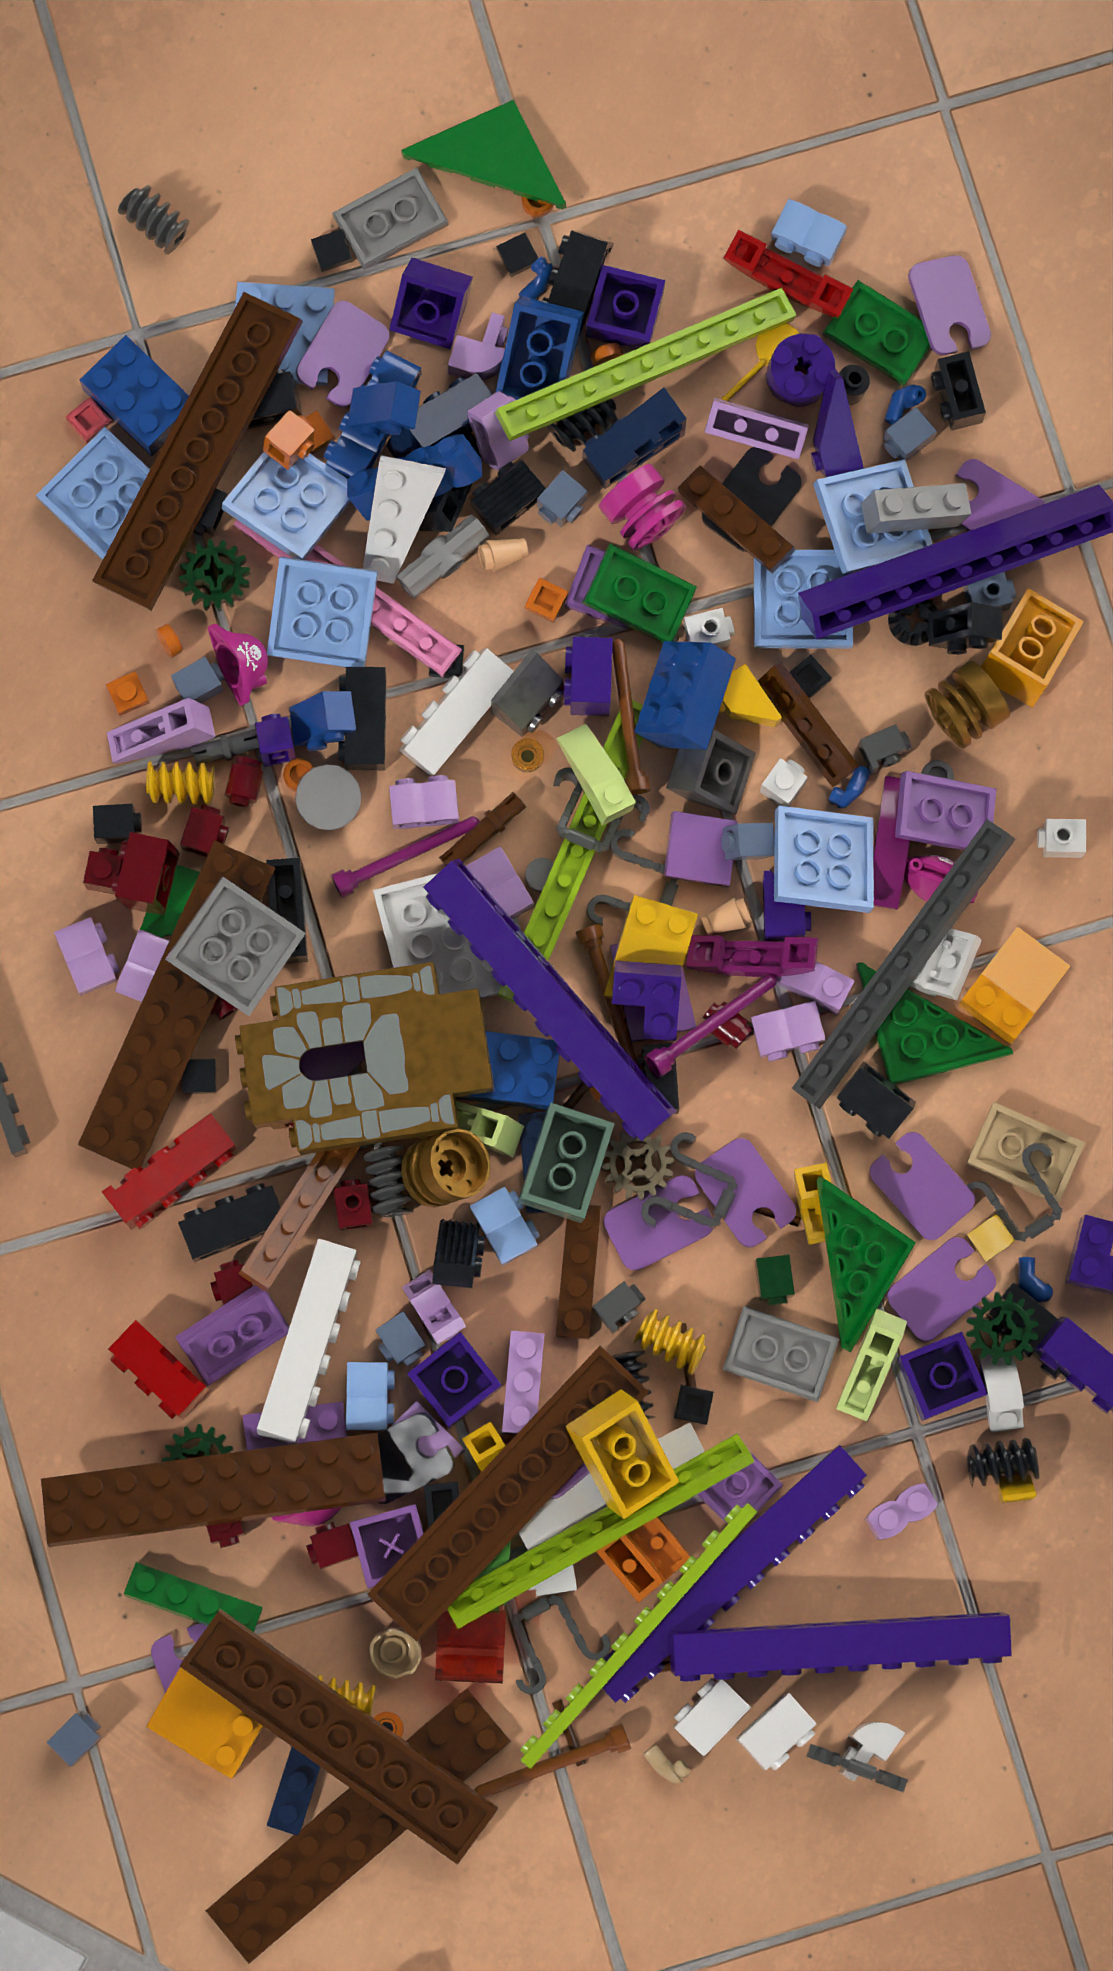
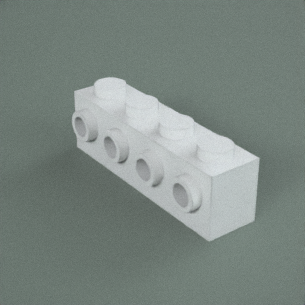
[399,648,514,775]

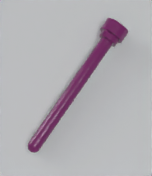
[331,816,480,898]
[644,975,777,1078]

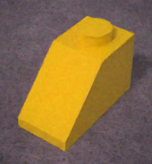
[719,664,782,727]

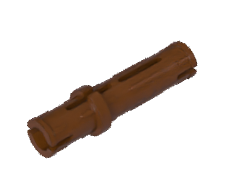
[439,792,526,866]

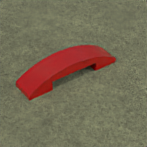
[723,229,853,318]

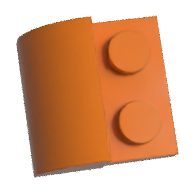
[596,1516,691,1603]

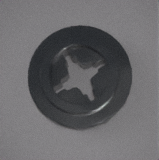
[888,599,939,646]

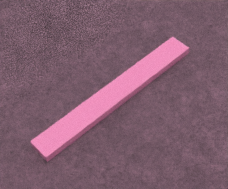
[234,520,462,678]

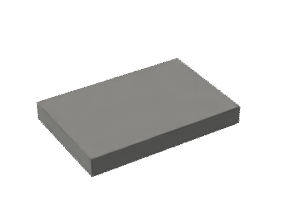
[332,167,448,270]
[722,1306,839,1402]

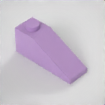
[107,698,215,764]
[763,940,854,1015]

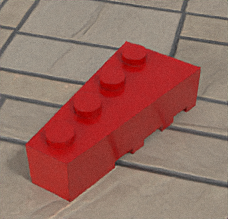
[101,1113,237,1230]

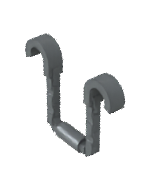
[553,768,650,853]
[587,829,679,926]
[641,1132,738,1229]
[967,1143,1062,1242]
[511,1595,611,1694]
[806,1744,908,1792]

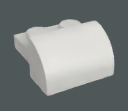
[909,915,982,1000]
[839,1722,905,1781]

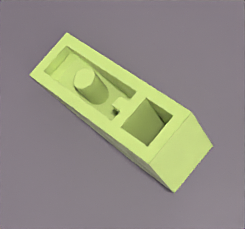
[556,724,636,826]
[456,1101,524,1157]
[836,1309,907,1421]

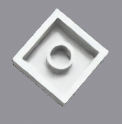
[735,1693,816,1770]

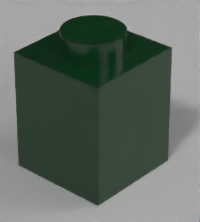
[755,1254,795,1306]

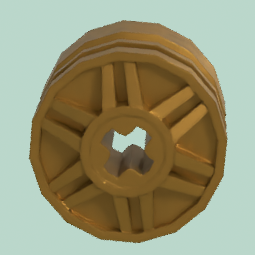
[924,661,1010,749]
[401,1128,491,1208]

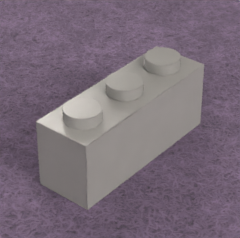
[861,483,971,534]

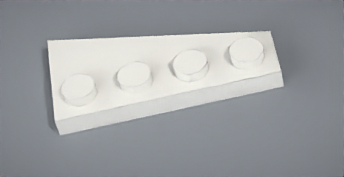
[363,455,446,584]

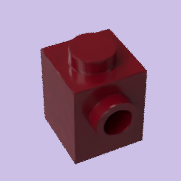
[180,805,229,857]
[83,848,123,895]
[334,1179,373,1231]
[210,1260,254,1305]
[206,1521,246,1548]
[306,1522,359,1569]

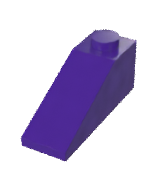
[810,369,864,478]

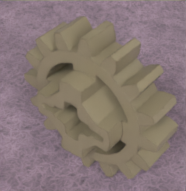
[602,1131,674,1201]

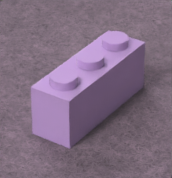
[705,397,808,459]
[502,1331,545,1435]

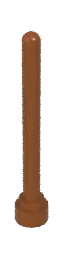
[612,639,651,795]
[575,924,640,1068]
[474,1723,632,1797]

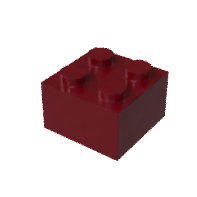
[112,832,180,916]

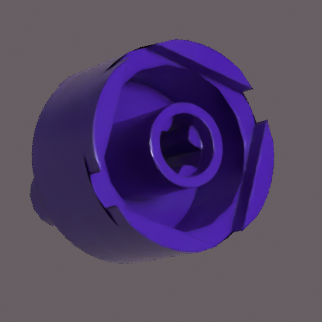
[766,334,836,407]

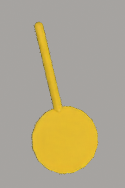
[721,324,800,401]

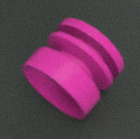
[598,464,686,551]

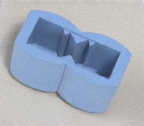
[771,199,847,267]
[470,1187,540,1266]
[346,1362,395,1431]

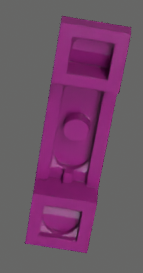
[873,776,910,910]
[686,935,819,977]

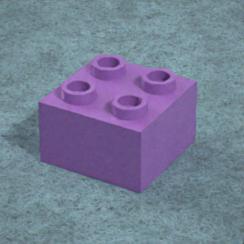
[350,1504,424,1589]

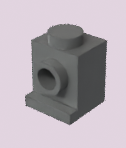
[858,724,912,775]
[592,1281,646,1335]

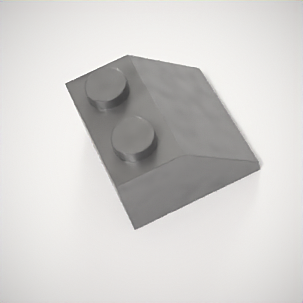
[491,649,564,737]
[666,729,756,814]

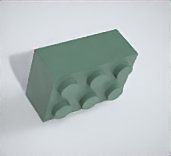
[517,1103,615,1223]

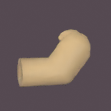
[643,1744,690,1784]

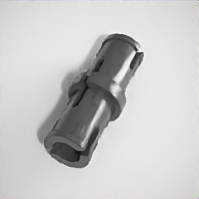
[192,729,260,767]

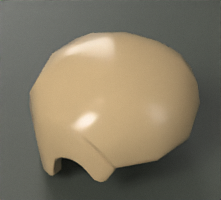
[369,1626,422,1679]

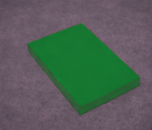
[822,280,930,386]
[582,544,697,644]

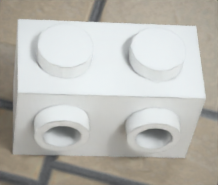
[673,1678,751,1756]

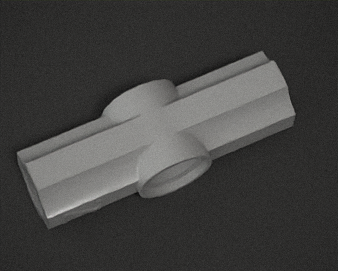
[396,514,489,599]

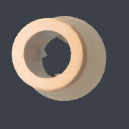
[478,538,529,572]
[701,897,753,936]

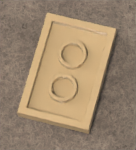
[966,1102,1085,1204]

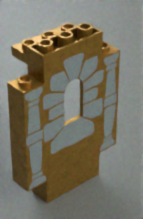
[235,962,495,1155]

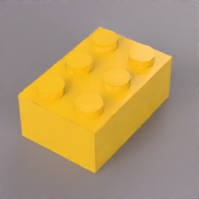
[565,1389,679,1519]

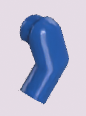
[518,257,553,300]
[884,385,926,425]
[828,766,871,809]
[1018,1257,1053,1303]

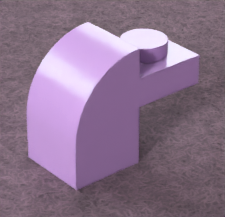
[448,312,509,380]
[402,1270,466,1344]

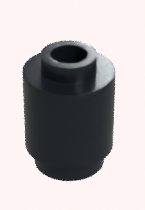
[839,364,870,405]

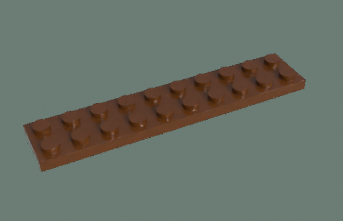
[92,292,303,611]
[78,840,276,1169]
[367,1346,649,1642]
[41,1433,386,1547]
[179,1609,498,1865]
[206,1689,511,1964]

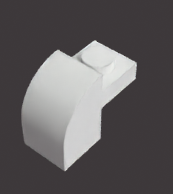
[978,1354,1024,1433]

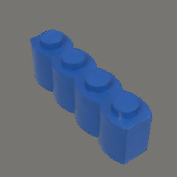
[324,350,422,479]
[347,435,482,521]

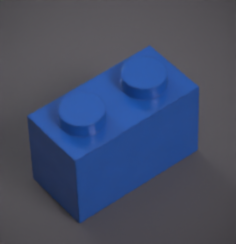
[347,381,421,438]
[289,691,356,751]

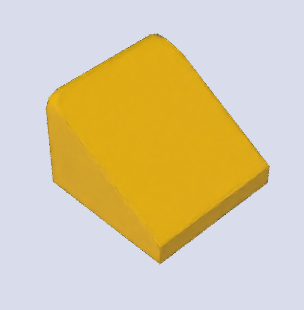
[967,1214,1015,1262]
[998,1474,1037,1503]

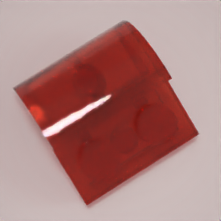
[435,1609,506,1684]

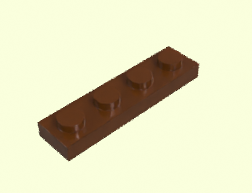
[678,465,795,574]
[758,662,859,787]
[556,1205,601,1340]

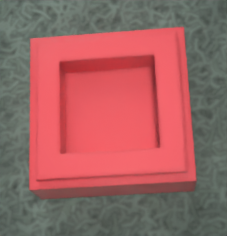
[65,396,112,443]

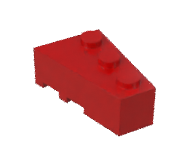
[108,1320,211,1420]

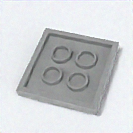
[165,876,306,1016]

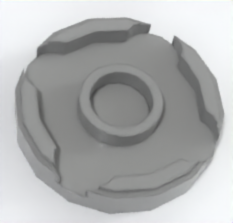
[295,764,361,830]

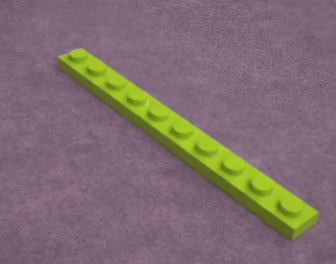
[495,288,797,441]
[497,700,643,1004]
[447,1433,755,1629]
[520,1503,757,1769]

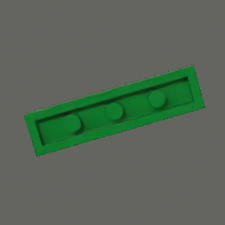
[124,1562,263,1632]

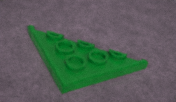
[401,99,567,209]
[856,962,1013,1085]
[817,1177,916,1352]

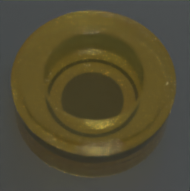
[511,738,544,773]

